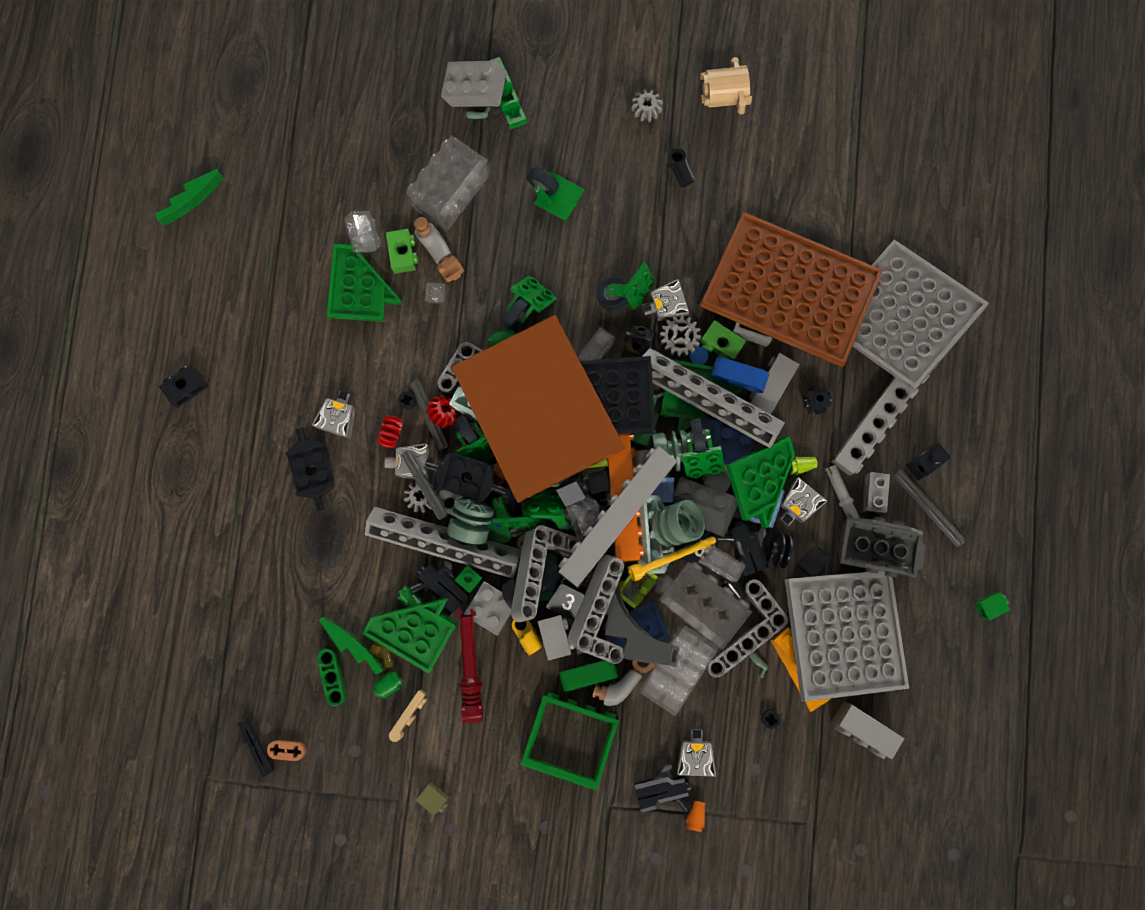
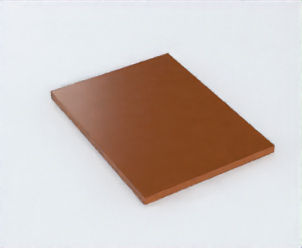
[700,212,883,367]
[452,315,625,503]

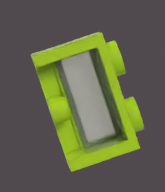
[619,563,658,609]

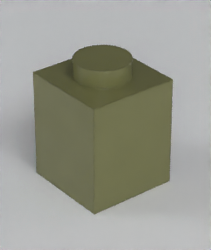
[416,782,449,816]

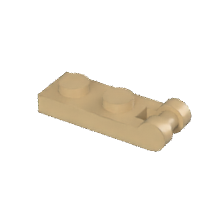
[389,689,428,742]

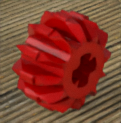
[426,395,458,429]
[377,415,403,448]

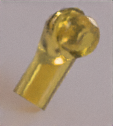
[370,643,394,669]

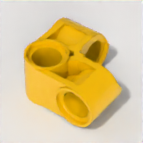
[512,620,544,655]

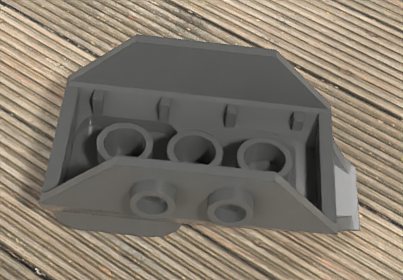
[838,517,926,578]

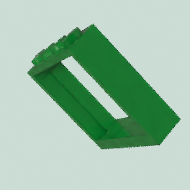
[521,692,619,791]

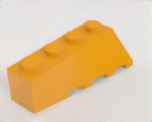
[770,627,831,712]

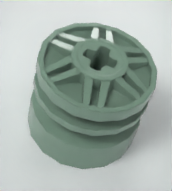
[651,430,689,473]
[447,498,495,544]
[652,500,705,548]

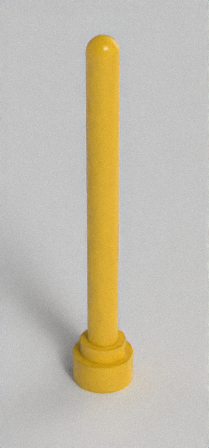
[628,536,716,582]

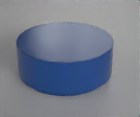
[689,347,709,365]

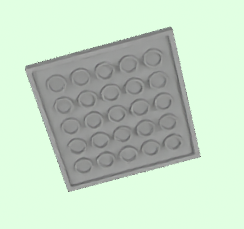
[852,240,989,391]
[785,571,909,701]

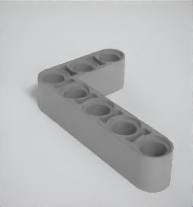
[438,342,483,395]
[511,525,581,622]
[568,555,624,664]
[706,580,788,677]

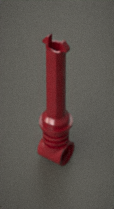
[456,608,483,723]

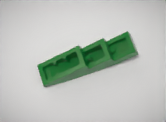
[489,57,527,130]
[155,169,224,226]
[319,617,386,675]

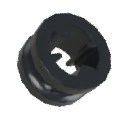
[398,391,416,410]
[761,710,780,729]

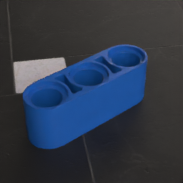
[710,357,770,393]

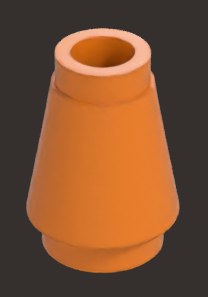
[685,801,706,832]

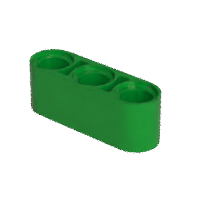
[317,649,347,706]
[559,660,619,692]

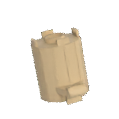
[700,57,752,114]

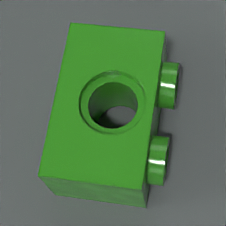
[386,229,418,274]
[700,320,746,361]

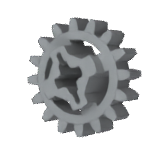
[660,315,701,357]

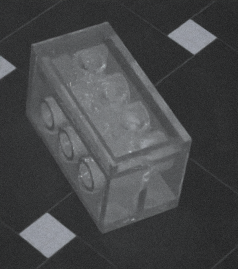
[406,135,491,232]
[657,562,752,650]
[639,625,719,716]

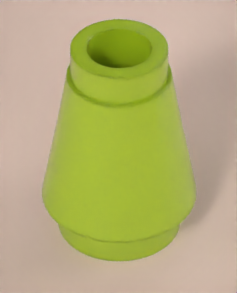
[789,457,818,476]

